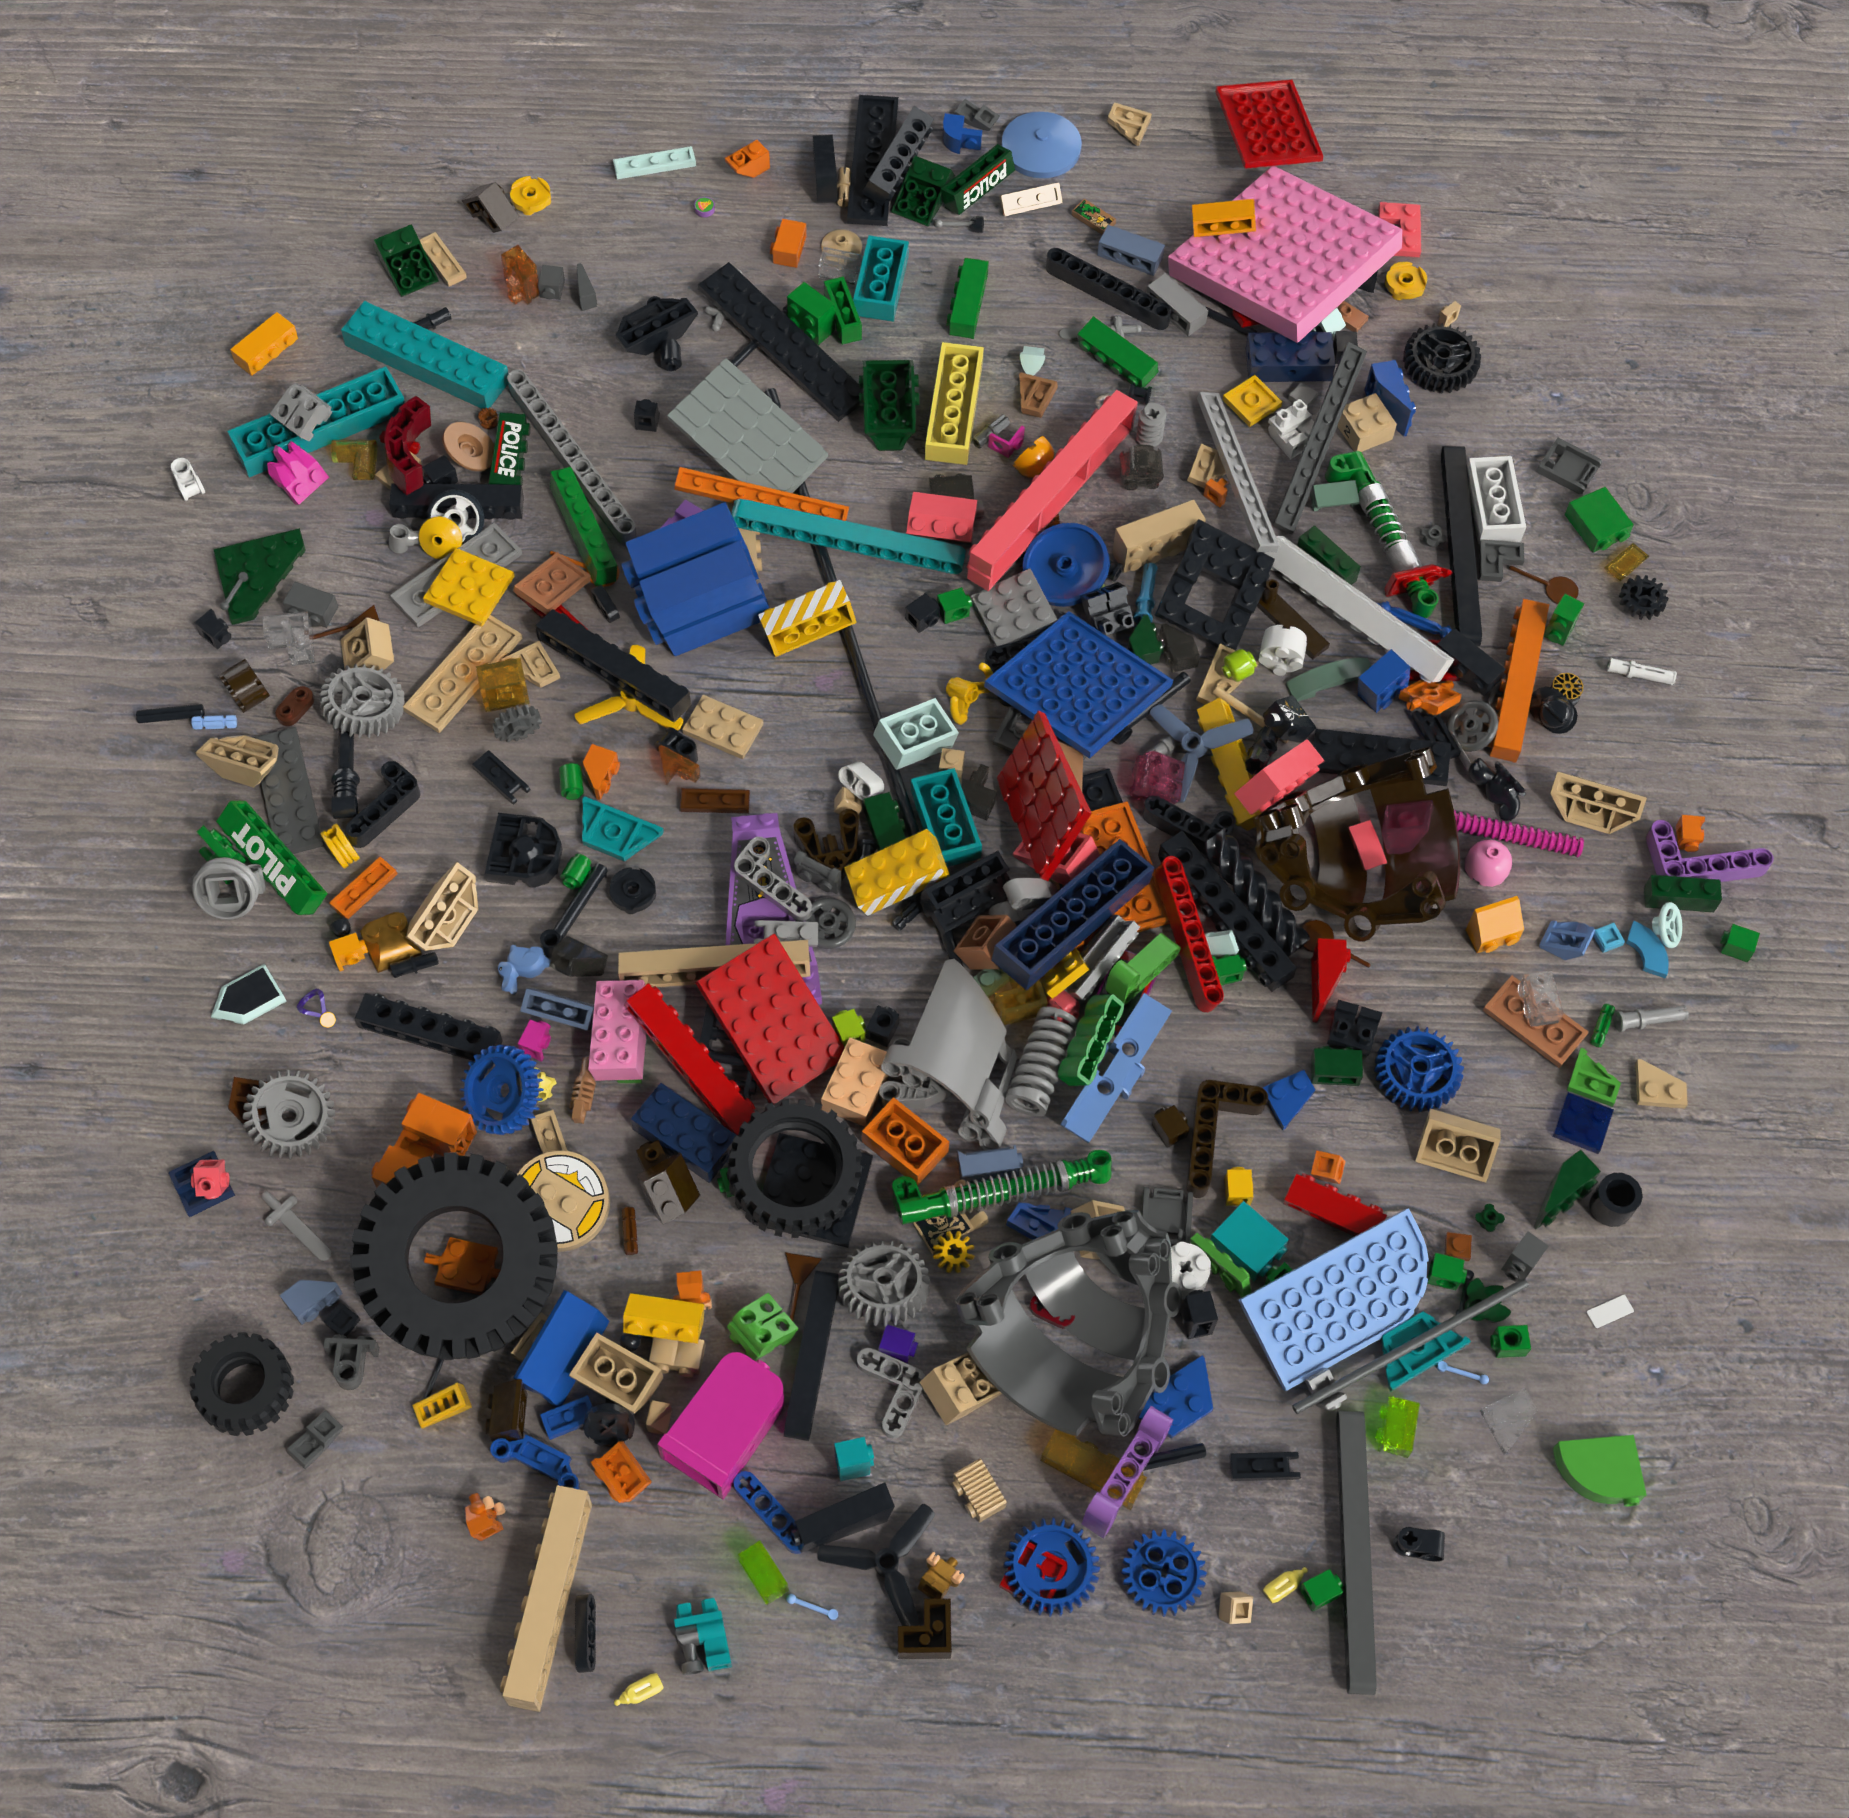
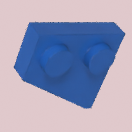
[1006,1202,1072,1240]

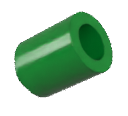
[559,763,584,800]

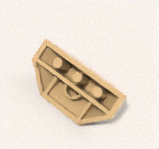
[195,735,279,788]
[1550,771,1647,834]
[406,862,478,951]

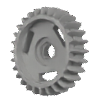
[320,663,405,738]
[243,1070,335,1160]
[838,1240,930,1327]

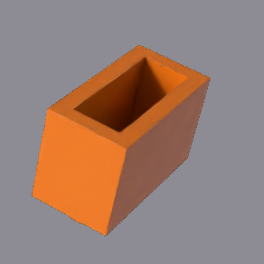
[770,219,807,268]

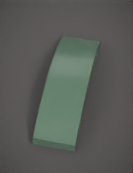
[1286,658,1371,701]

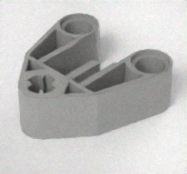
[988,878,1058,926]
[879,1038,952,1109]

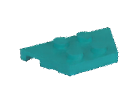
[582,796,664,862]
[1381,1311,1471,1392]

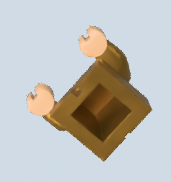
[917,1552,964,1599]

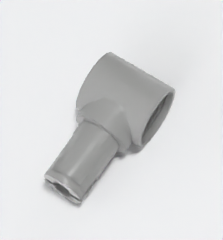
[389,524,420,553]

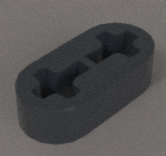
[591,585,620,623]

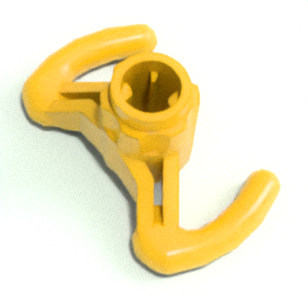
[946,662,993,725]

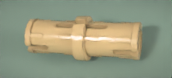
[837,167,851,207]

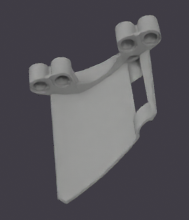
[881,959,1017,1151]

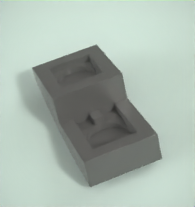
[954,99,1000,131]
[287,1410,343,1469]

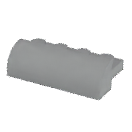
[1064,915,1140,1005]

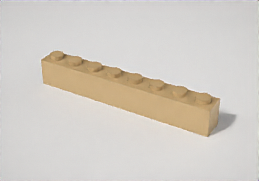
[618,940,811,987]

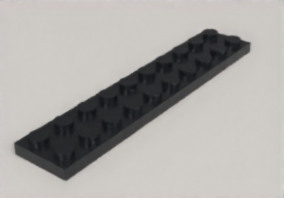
[698,262,863,422]

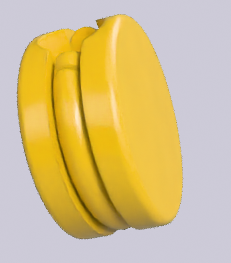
[320,823,360,869]

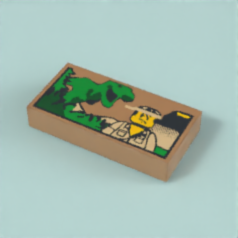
[1072,199,1116,235]

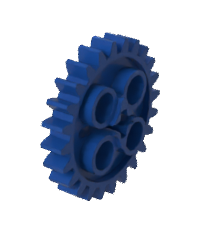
[1121,1529,1207,1617]

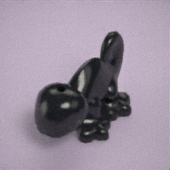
[1469,758,1526,821]

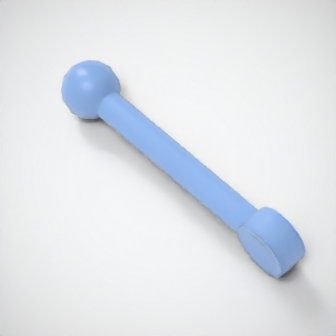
[1437,1361,1489,1384]
[786,1594,838,1620]

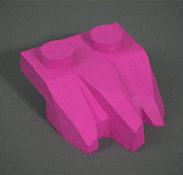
[267,441,329,505]

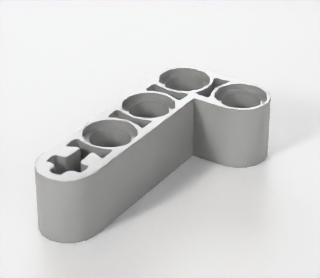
[734,837,812,922]

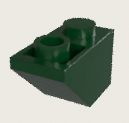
[1127,615,1163,665]

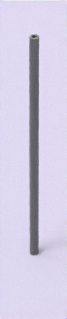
[1292,1278,1529,1414]

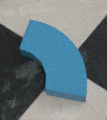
[1626,921,1669,978]

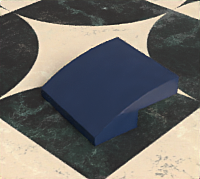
[168,1151,235,1217]

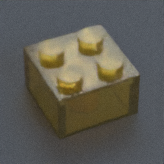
[476,658,530,712]

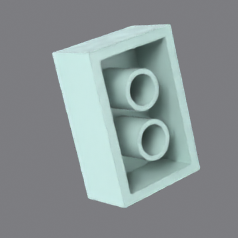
[873,698,959,770]

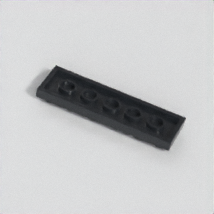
[1313,729,1451,786]

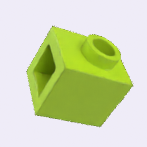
[832,1009,866,1047]

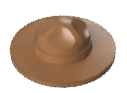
[442,422,495,471]

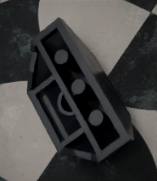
[615,298,698,356]

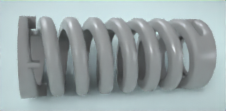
[1005,1007,1079,1116]

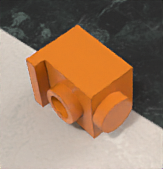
[1676,815,1705,852]

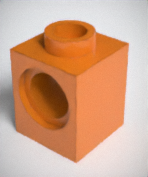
[1311,1150,1346,1184]

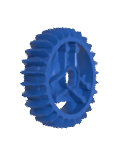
[1374,1026,1464,1113]
[459,1045,544,1135]
[1004,1518,1100,1617]

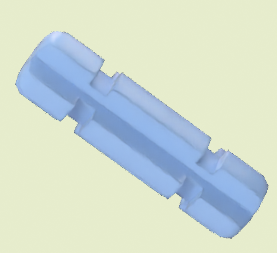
[191,715,237,730]

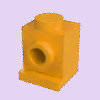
[329,933,368,971]

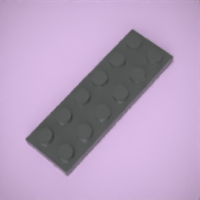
[252,727,324,854]

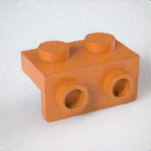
[591,1441,652,1503]

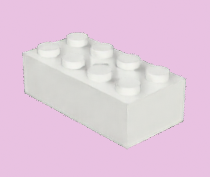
[1467,456,1526,544]

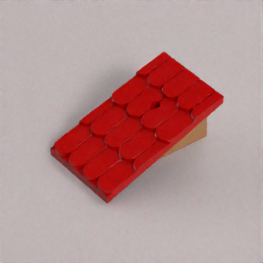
[997,711,1092,881]

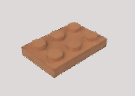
[513,552,591,615]

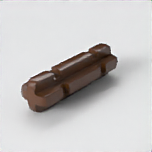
[621,1207,638,1255]

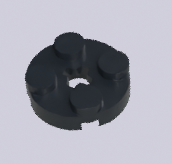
[610,867,656,915]

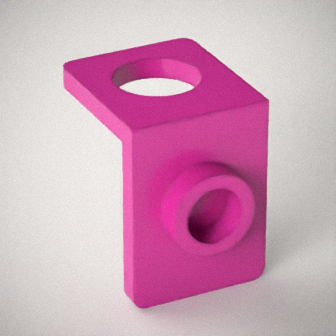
[988,426,1025,458]

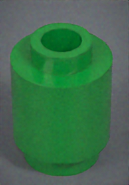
[560,854,592,889]

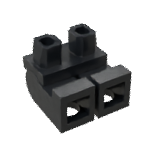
[1080,582,1135,636]
[1327,999,1383,1056]

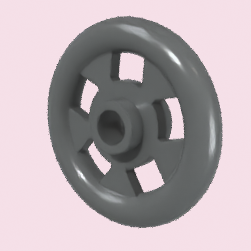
[1446,700,1498,752]
[804,898,856,949]

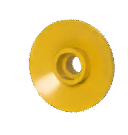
[419,516,462,560]

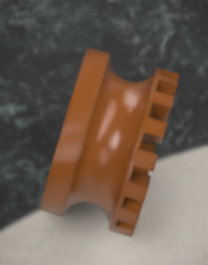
[478,407,498,429]

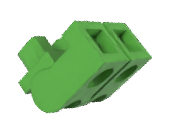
[727,1293,799,1361]

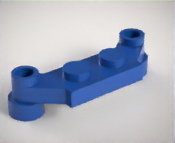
[490,1435,580,1489]

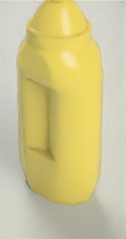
[1263,1567,1308,1604]
[614,1673,663,1706]

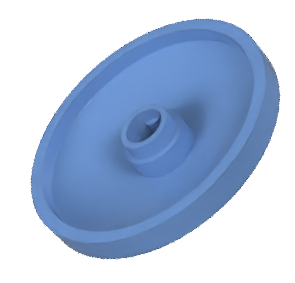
[1002,111,1082,178]

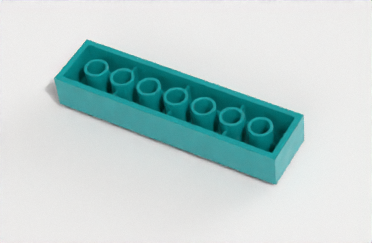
[341,301,508,409]
[227,366,405,478]

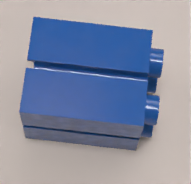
[621,502,770,656]

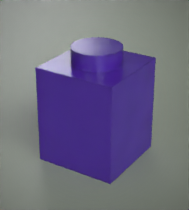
[879,1325,918,1363]

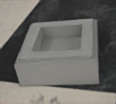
[1288,382,1318,408]

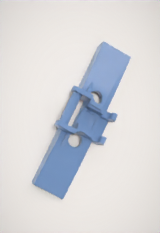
[1060,993,1172,1143]

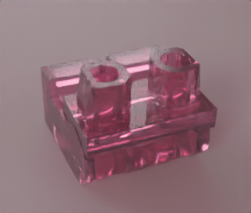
[1129,751,1185,804]

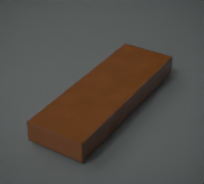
[680,788,750,814]

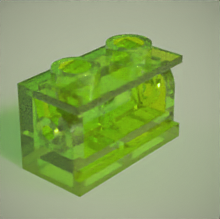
[1375,1396,1420,1458]
[738,1540,789,1605]

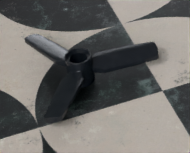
[817,1504,935,1626]

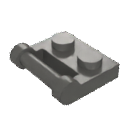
[794,851,841,894]

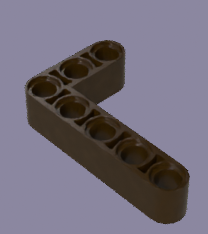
[1187,1080,1268,1198]

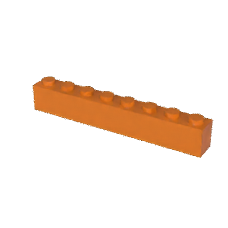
[1487,598,1550,763]

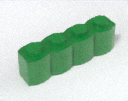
[1058,994,1124,1086]

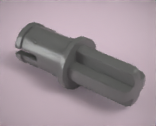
[972,414,1010,449]

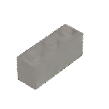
[1146,273,1208,336]

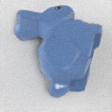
[498,945,552,995]

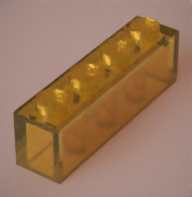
[1040,1429,1147,1510]

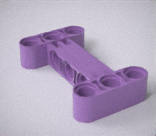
[1081,1406,1173,1539]

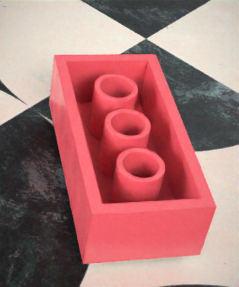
[1234,739,1324,815]

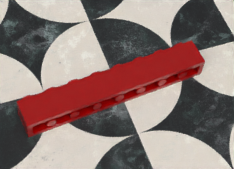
[624,983,756,1135]

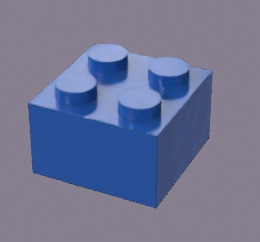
[1358,649,1410,713]

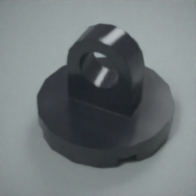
[583,1398,635,1447]

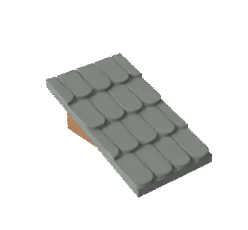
[667,358,829,493]

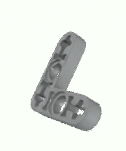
[857,1348,925,1439]

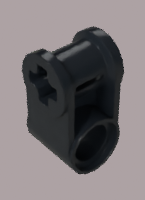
[654,727,698,767]
[1393,1527,1445,1562]

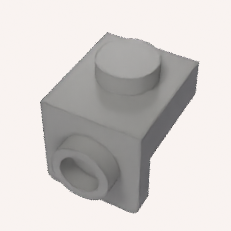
[1305,1368,1347,1411]

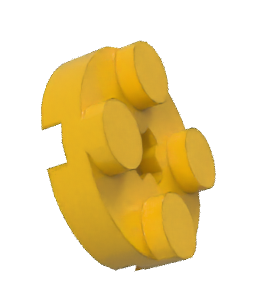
[510,176,551,215]
[1385,262,1427,300]

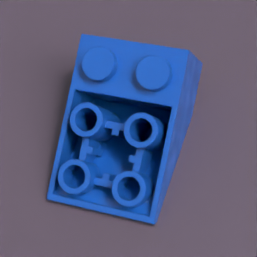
[1364,360,1416,436]

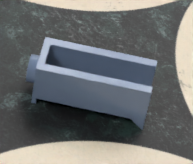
[957,1145,1023,1183]

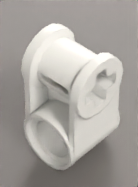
[171,458,205,501]

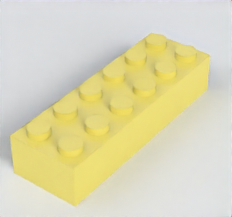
[925,342,984,465]

